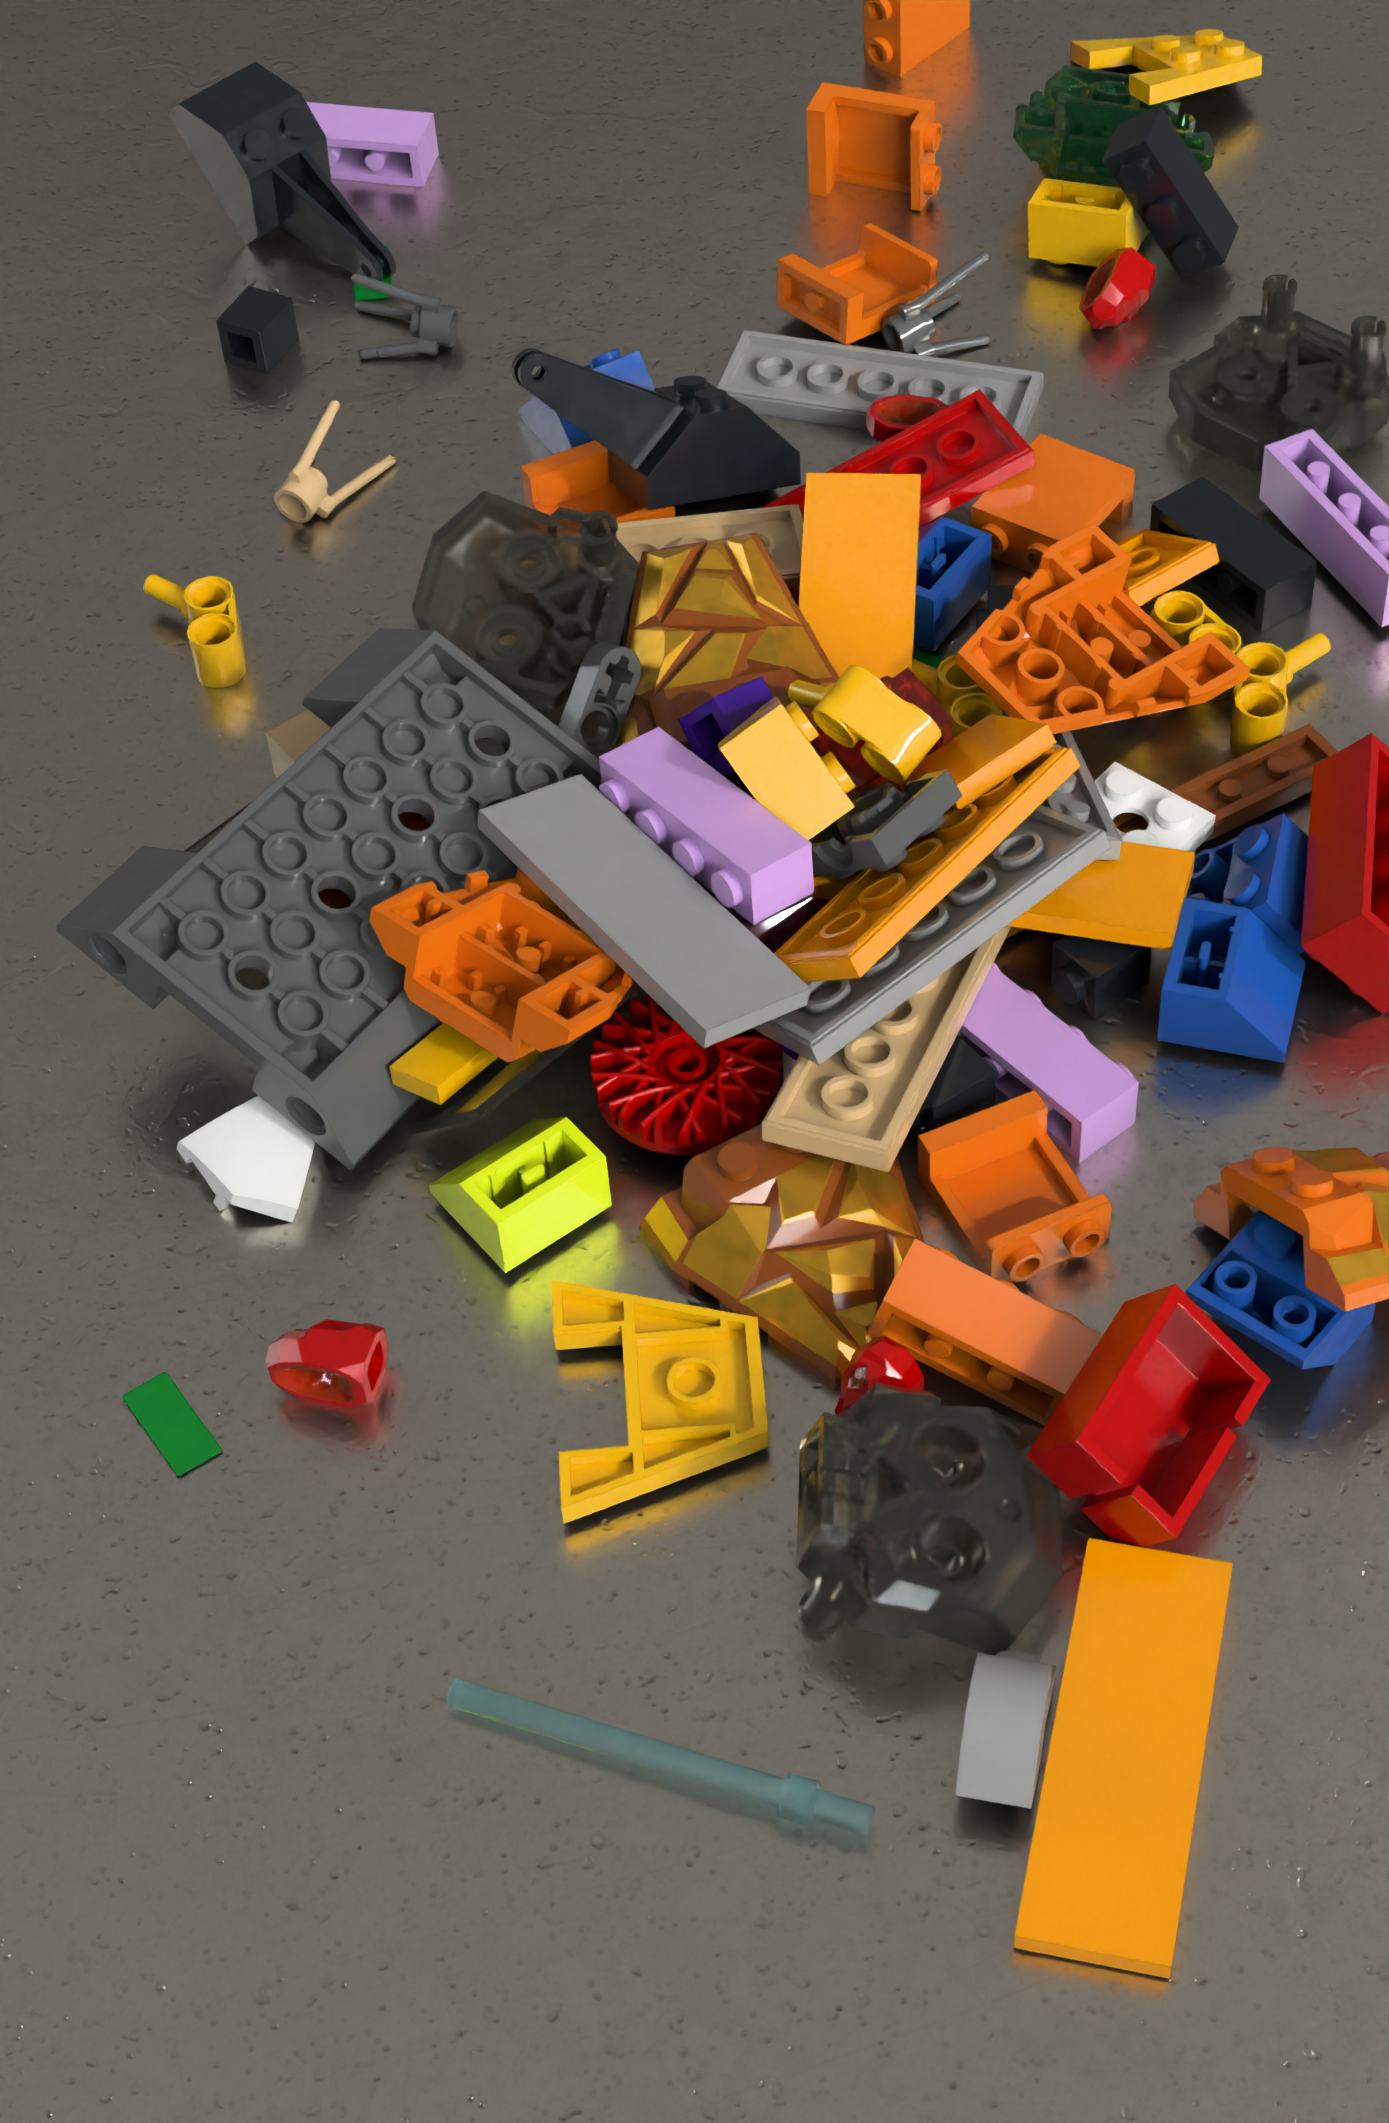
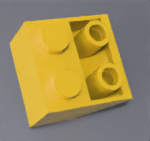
[1028,178,1149,268]
[718,696,856,840]

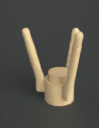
[274,400,396,523]

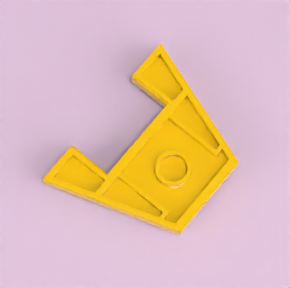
[1070,29,1262,106]
[551,1280,770,1524]

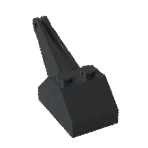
[168,61,396,281]
[512,348,801,510]

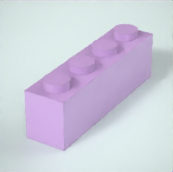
[306,102,439,187]
[1259,429,1389,627]
[598,726,814,925]
[958,962,1139,1163]

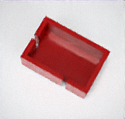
[1026,1284,1271,1547]

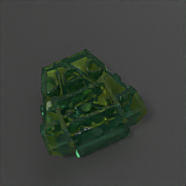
[1013,65,1214,188]

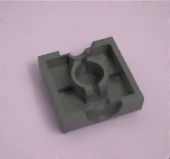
[808,769,963,879]

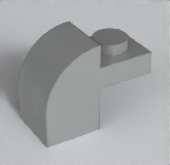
[955,1650,1056,1809]

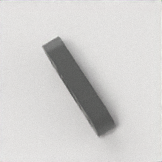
[558,642,641,759]

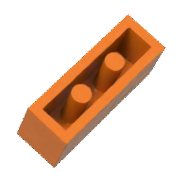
[866,1238,1102,1426]

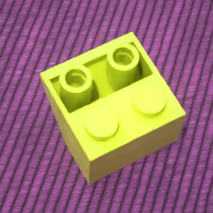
[429,1117,612,1273]

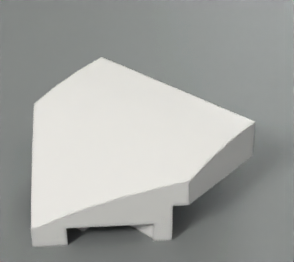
[176,1095,315,1223]

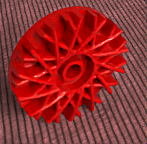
[591,994,784,1155]

